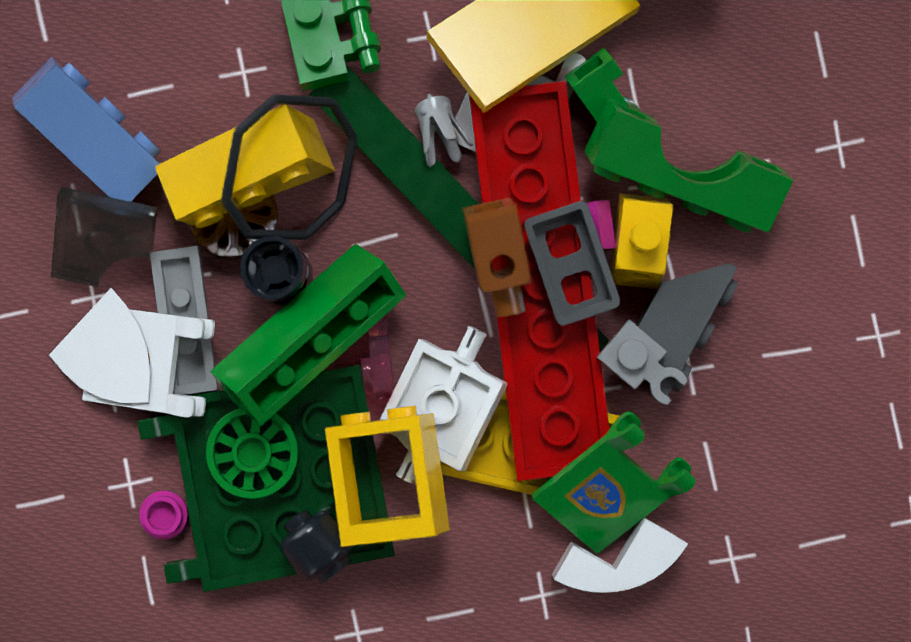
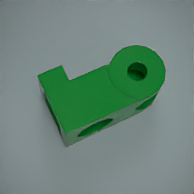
[565,48,642,122]

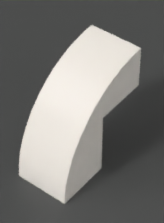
[552,517,688,593]

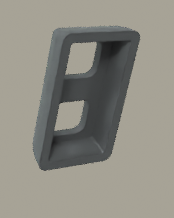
[524,201,620,325]

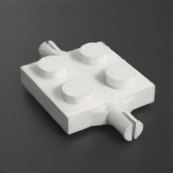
[380,326,508,484]

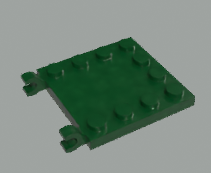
[137,365,395,592]

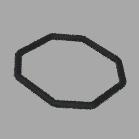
[221,94,357,240]

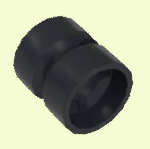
[240,236,313,305]

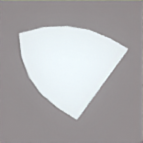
[49,288,151,403]

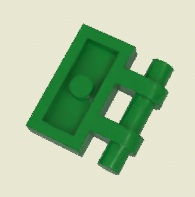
[281,0,381,91]

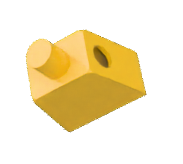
[610,193,673,289]

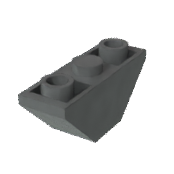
[636,263,738,396]

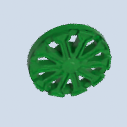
[206,408,298,499]

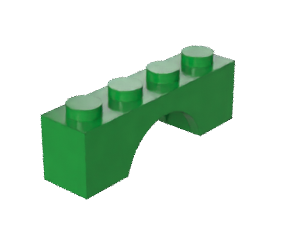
[584,98,794,233]

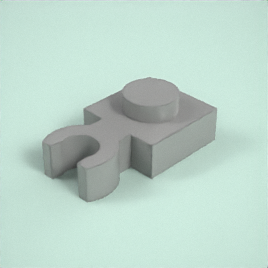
[596,320,688,405]

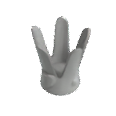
[414,94,473,167]

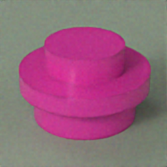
[139,490,188,539]

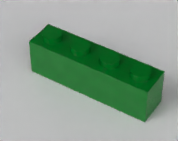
[210,243,407,426]

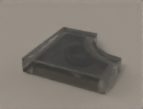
[51,187,158,287]

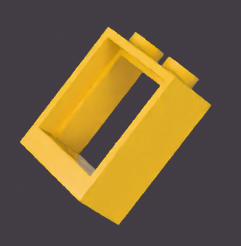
[325,405,450,547]

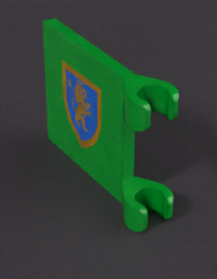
[532,411,696,554]

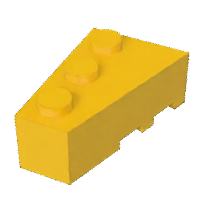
[155,104,335,228]

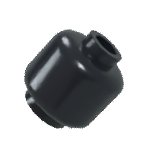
[279,508,353,584]

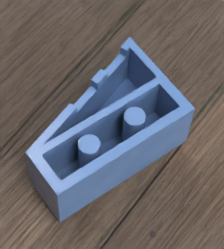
[12,57,161,210]

